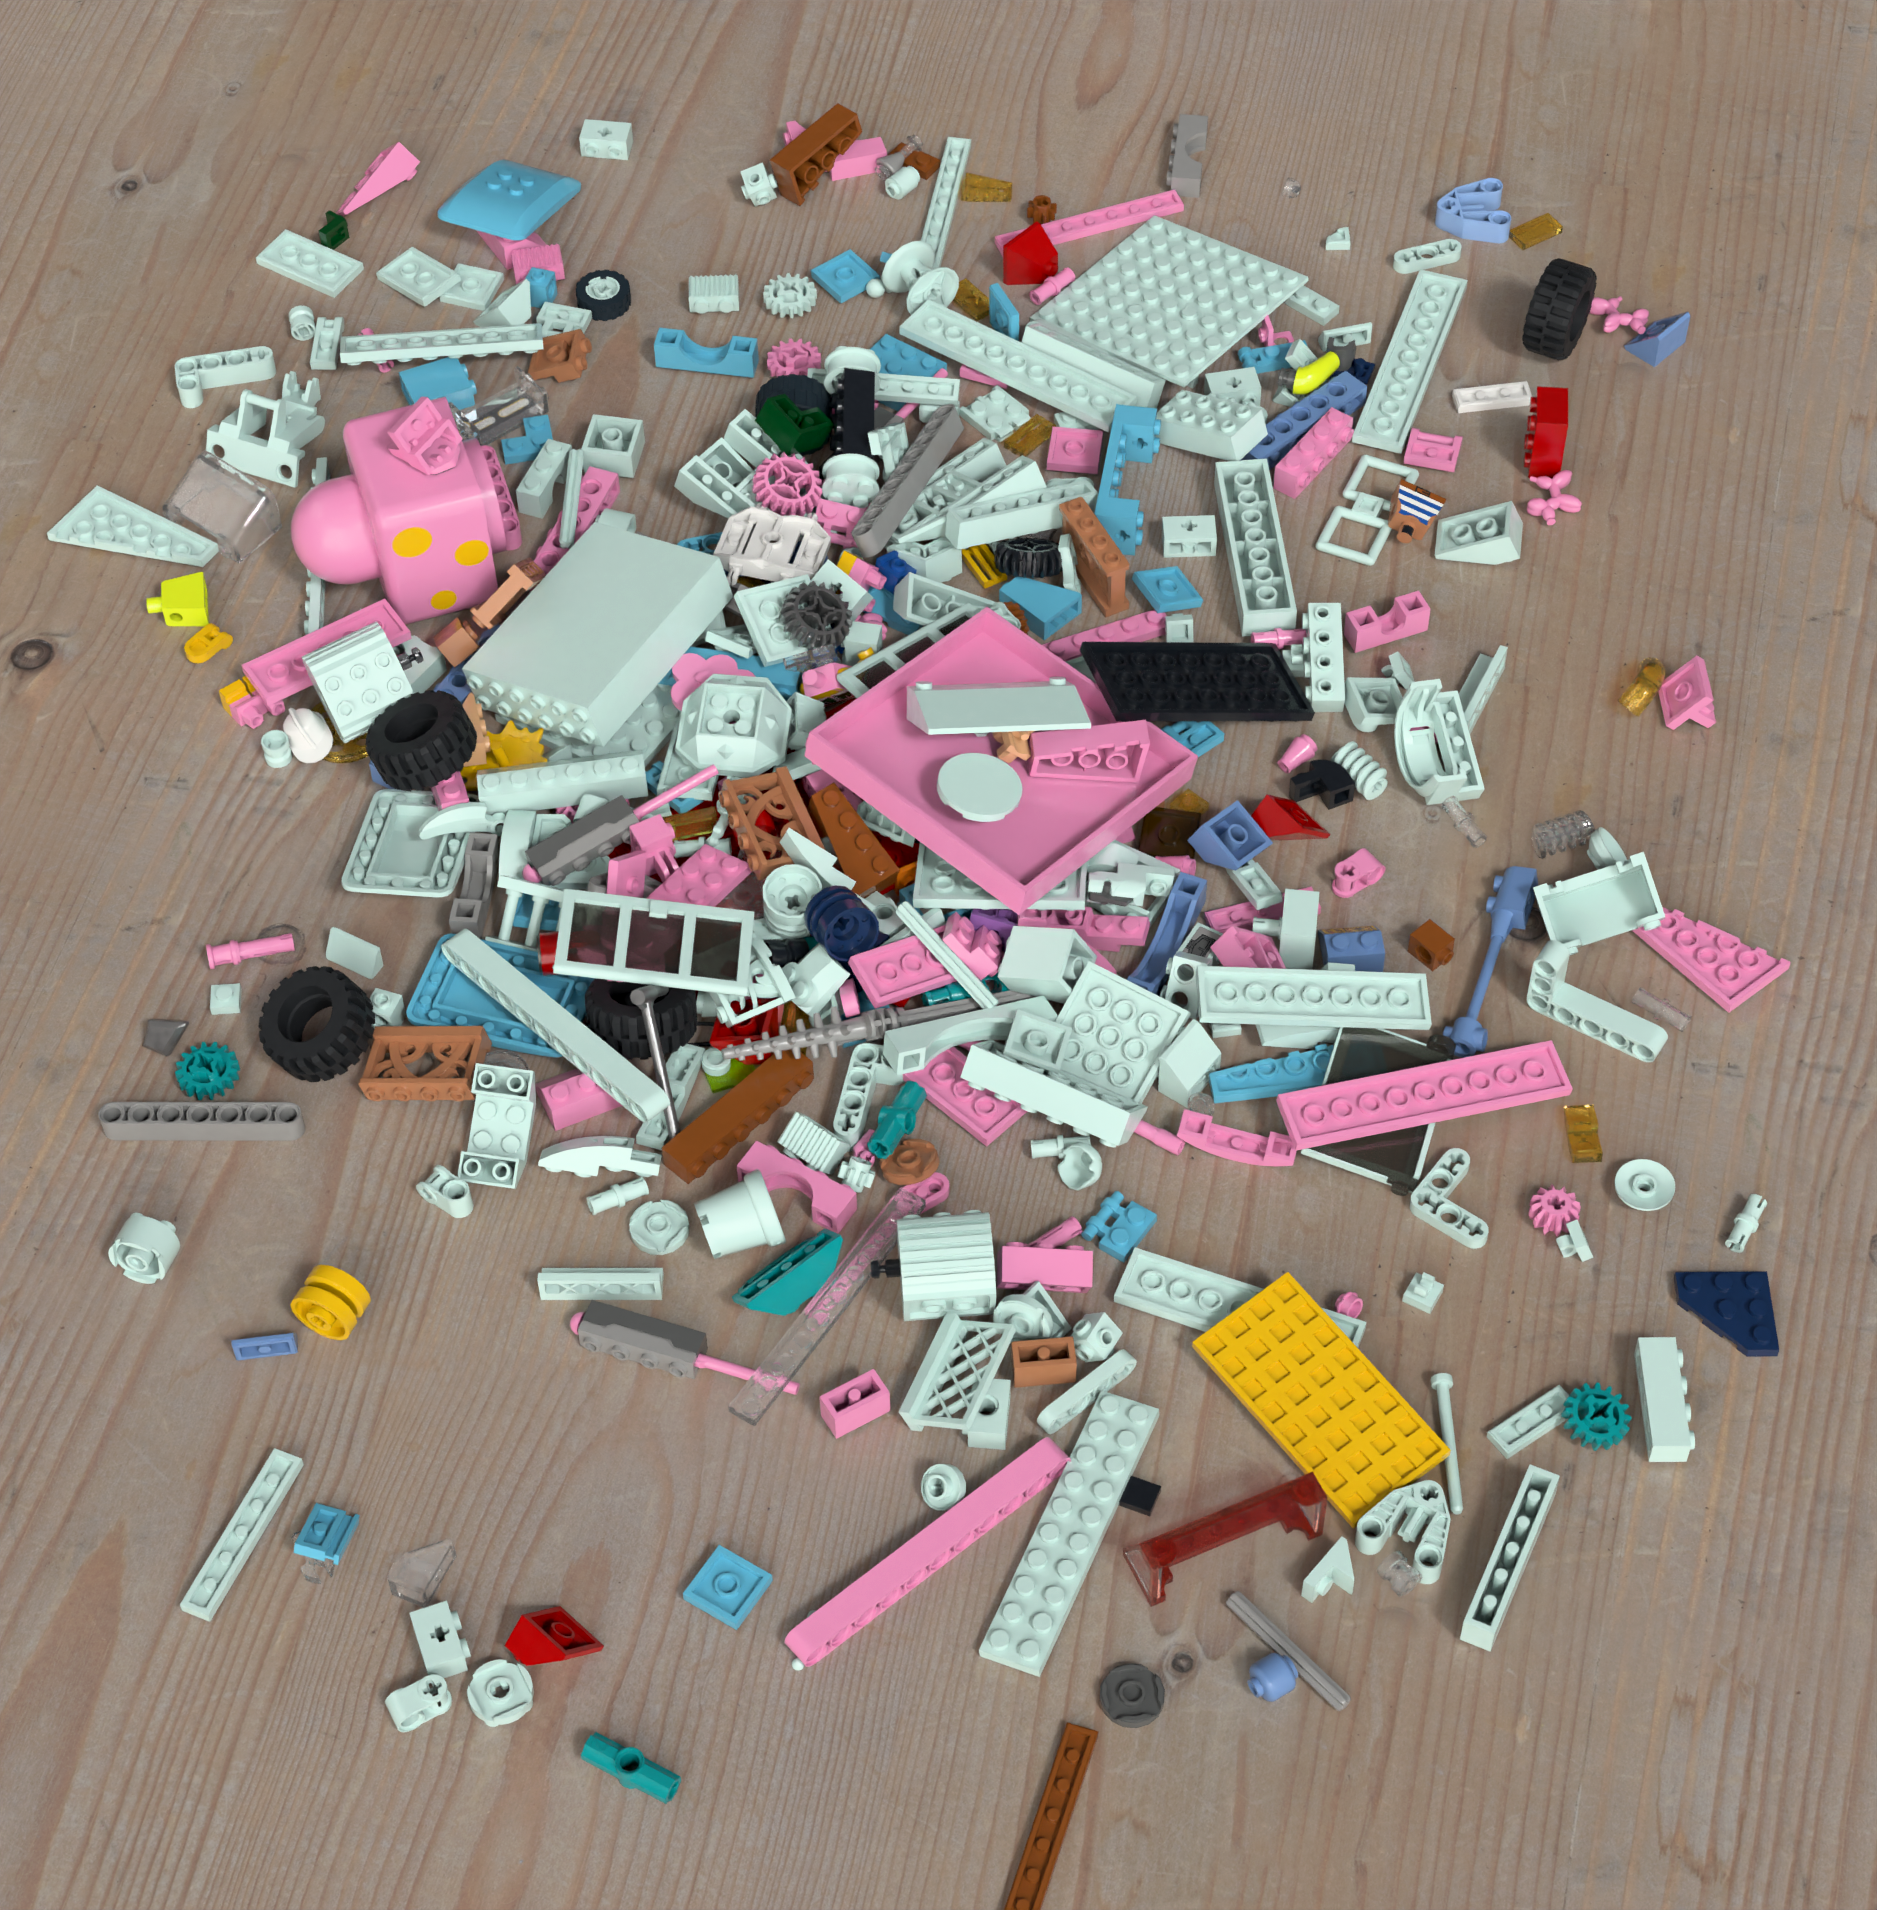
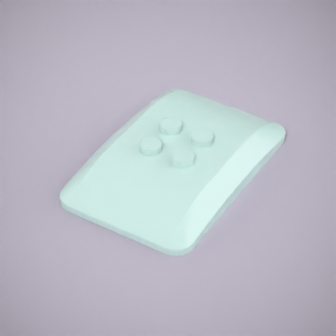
[341,789,480,897]

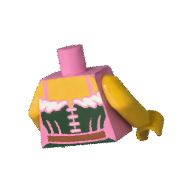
[800,647,875,708]

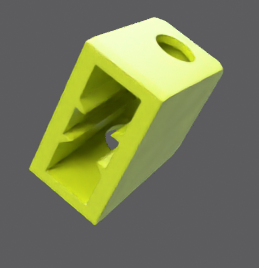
[146,572,209,627]

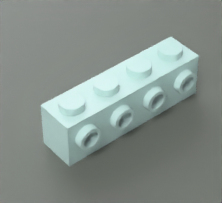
[1302,603,1345,712]
[1634,1337,1695,1462]

